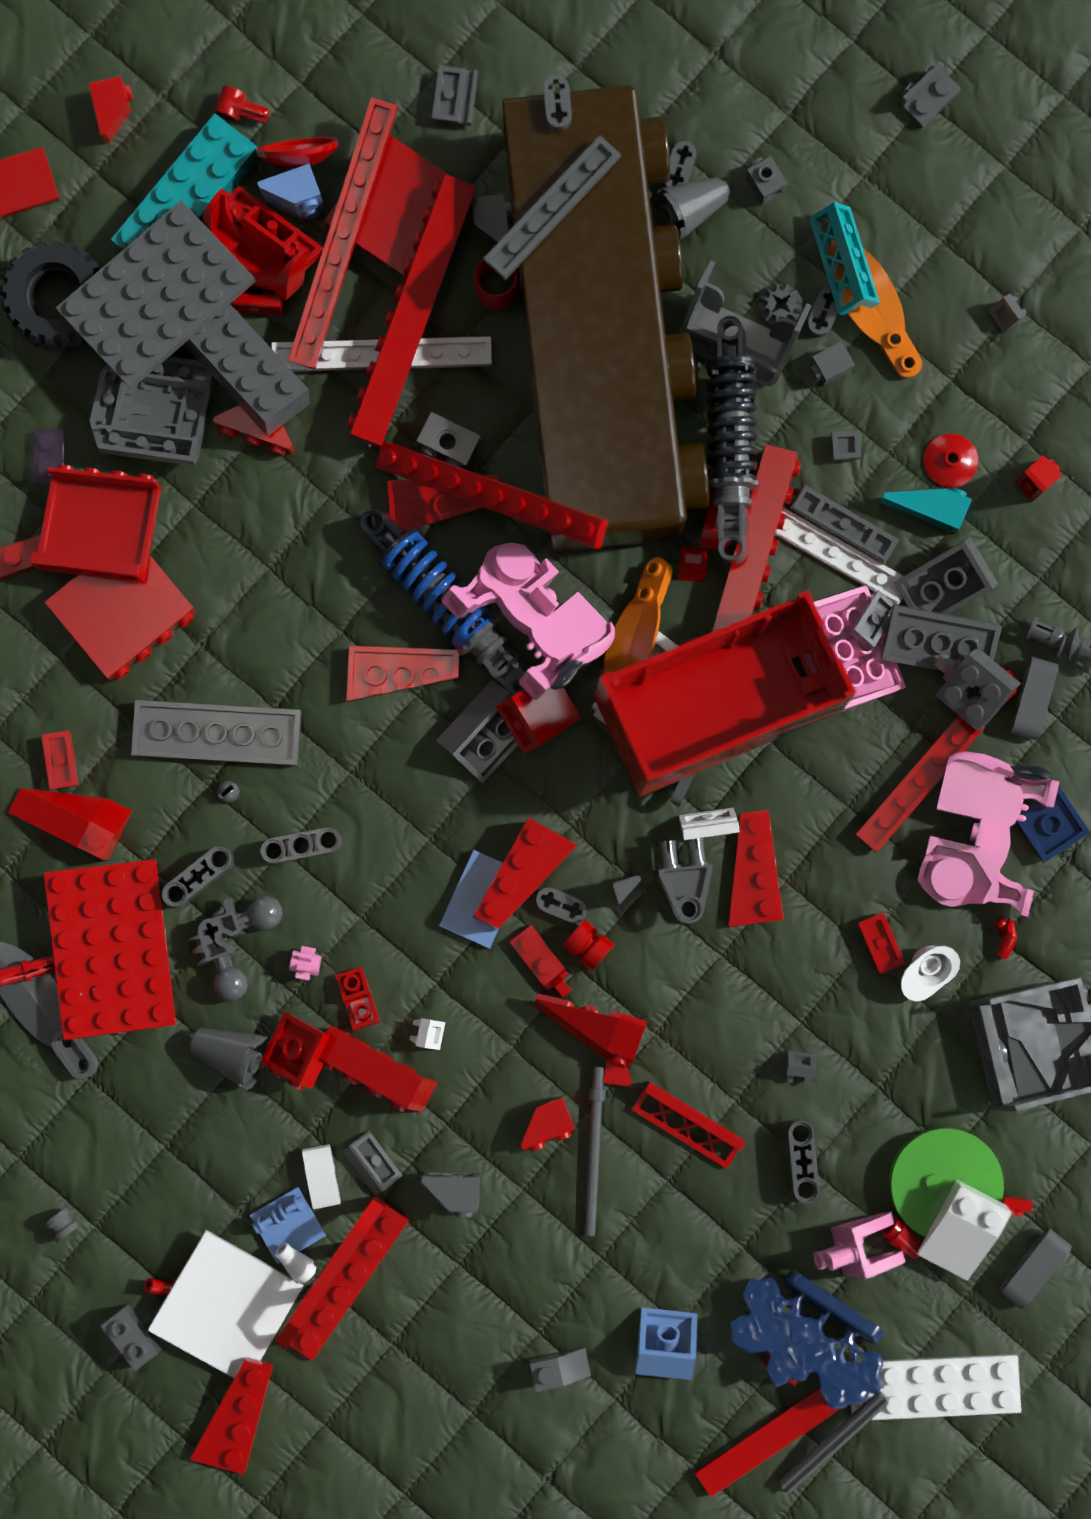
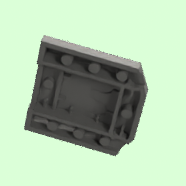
[90,357,214,466]

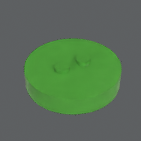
[888,1127,1004,1237]

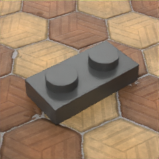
[848,590,894,650]

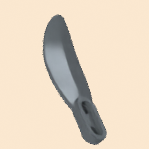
[0,941,98,1079]

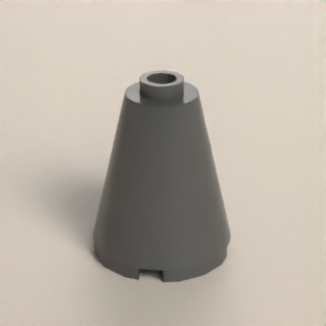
[651,177,730,240]
[188,1028,269,1090]

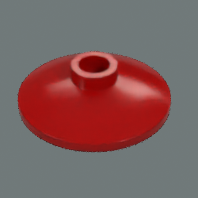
[923,433,978,488]

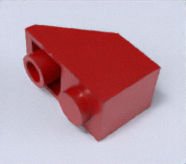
[521,1096,575,1152]

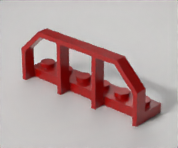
[275,1196,409,1361]

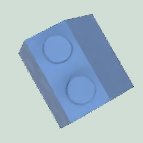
[257,164,325,219]
[636,1307,697,1380]

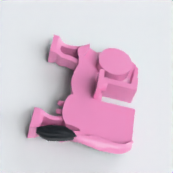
[442,543,615,701]
[918,751,1060,917]

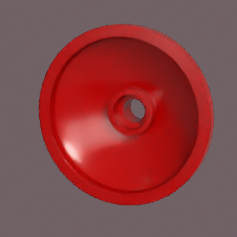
[256,137,338,170]

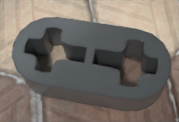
[544,75,572,132]
[664,141,696,188]
[807,286,838,338]
[536,887,587,923]

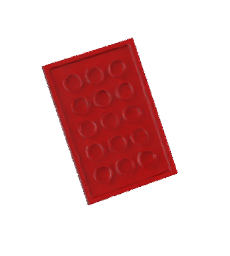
[44,859,176,1040]

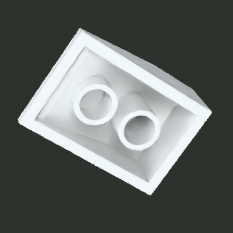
[917,1179,1012,1281]

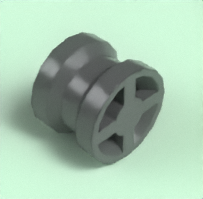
[44,1208,80,1243]

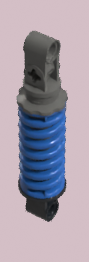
[360,509,529,696]

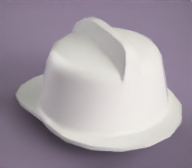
[901,945,960,1001]

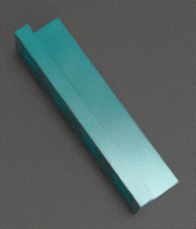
[809,202,880,316]

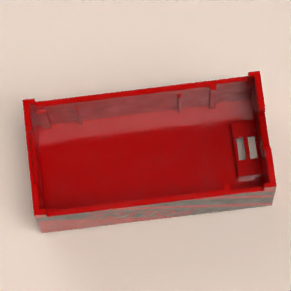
[593,591,857,797]

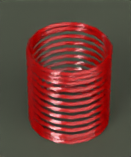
[474,259,519,309]

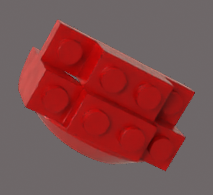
[203,186,323,300]

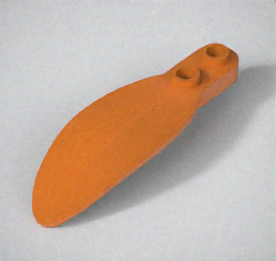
[828,239,922,379]
[604,557,672,674]

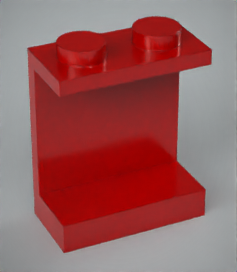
[495,687,581,754]

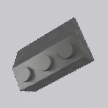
[436,680,518,784]

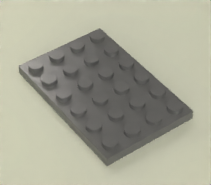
[56,201,256,390]

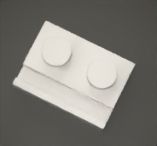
[679,808,740,840]

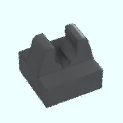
[988,294,1027,333]
[786,1050,816,1085]

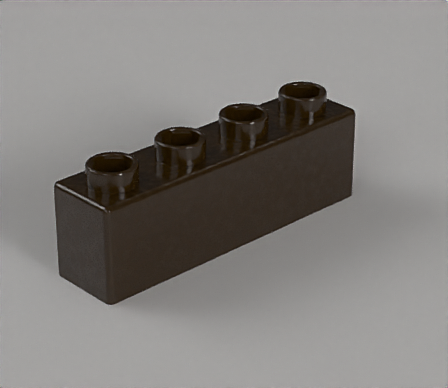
[502,85,709,553]

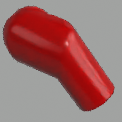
[144,1276,179,1296]

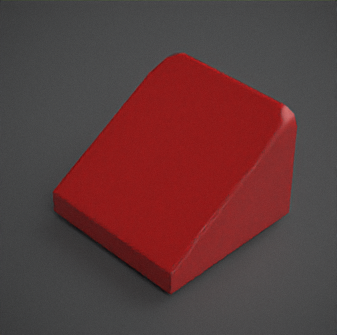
[678,546,708,582]

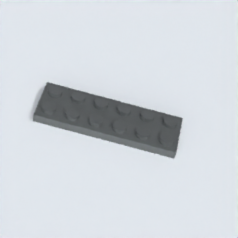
[131,700,302,766]

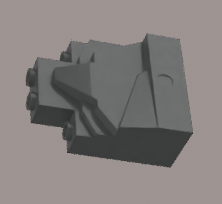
[968,978,1091,1111]

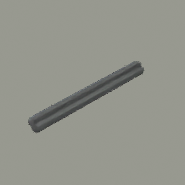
[779,1391,889,1494]

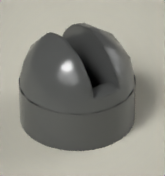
[217,781,240,803]

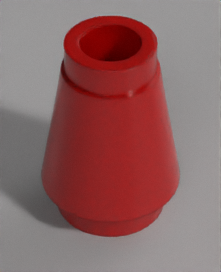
[882,1218,922,1259]

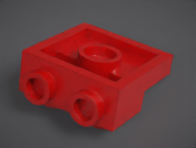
[260,1012,330,1090]

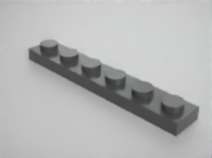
[484,136,621,280]

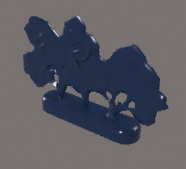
[730,1271,884,1410]

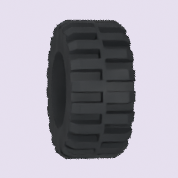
[0,241,100,352]

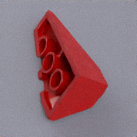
[8,788,133,861]
[533,994,647,1068]

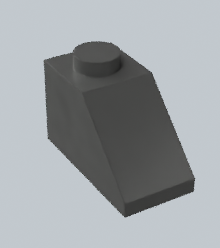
[530,1347,591,1392]

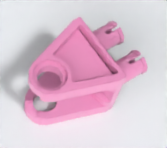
[813,1212,905,1279]

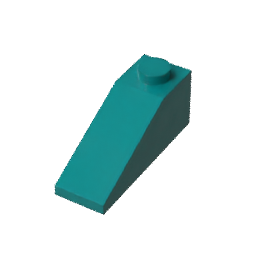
[879,488,972,534]

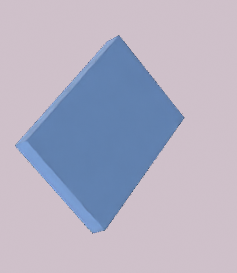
[439,850,502,949]

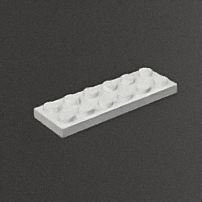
[848,1354,1021,1420]

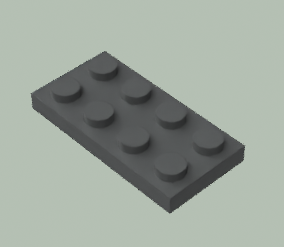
[880,604,1002,671]

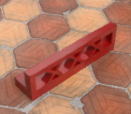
[632,1081,746,1169]

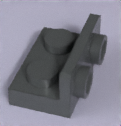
[899,61,961,129]

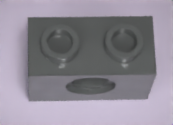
[417,412,481,470]
[101,1304,163,1371]

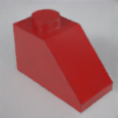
[89,76,134,144]
[1015,455,1062,502]

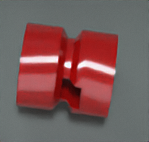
[562,919,615,971]

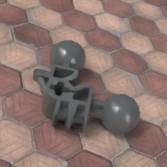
[188,895,283,1002]

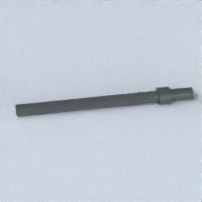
[584,1066,606,1236]

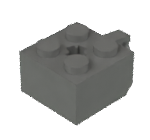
[934,649,1021,731]

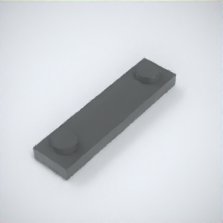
[790,484,899,565]

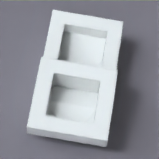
[302,1144,341,1209]

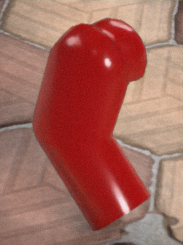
[995,916,1017,959]

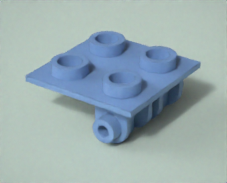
[250,1187,326,1264]

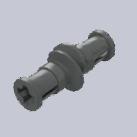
[1026,616,1091,662]

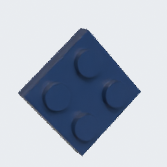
[1015,786,1091,863]

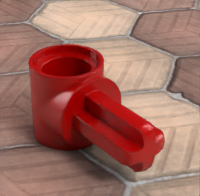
[214,86,269,123]

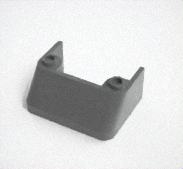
[679,261,812,386]

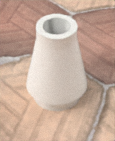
[275,1243,316,1284]

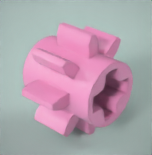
[290,946,322,981]

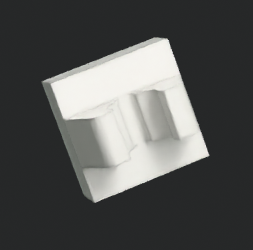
[410,1018,445,1050]

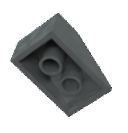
[894,537,998,614]

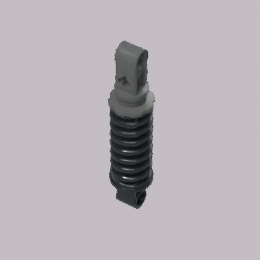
[705,315,759,565]

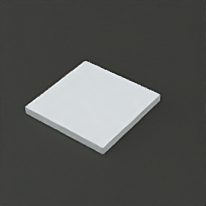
[148,1230,304,1378]

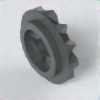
[759,283,802,326]

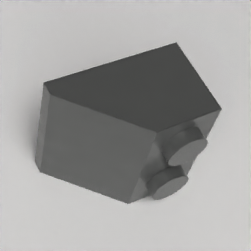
[422,1172,480,1217]

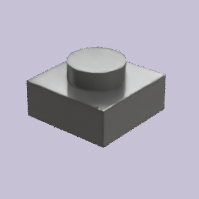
[831,430,861,461]

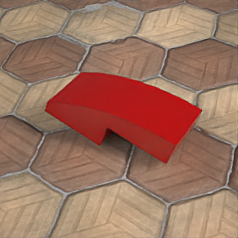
[335,967,381,1032]

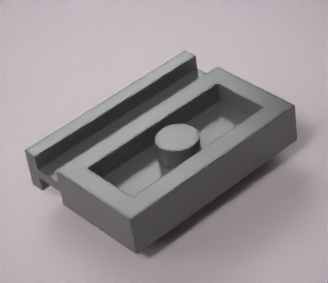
[432,65,478,126]

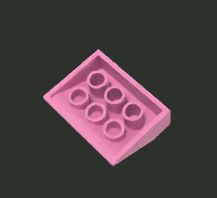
[803,586,906,712]

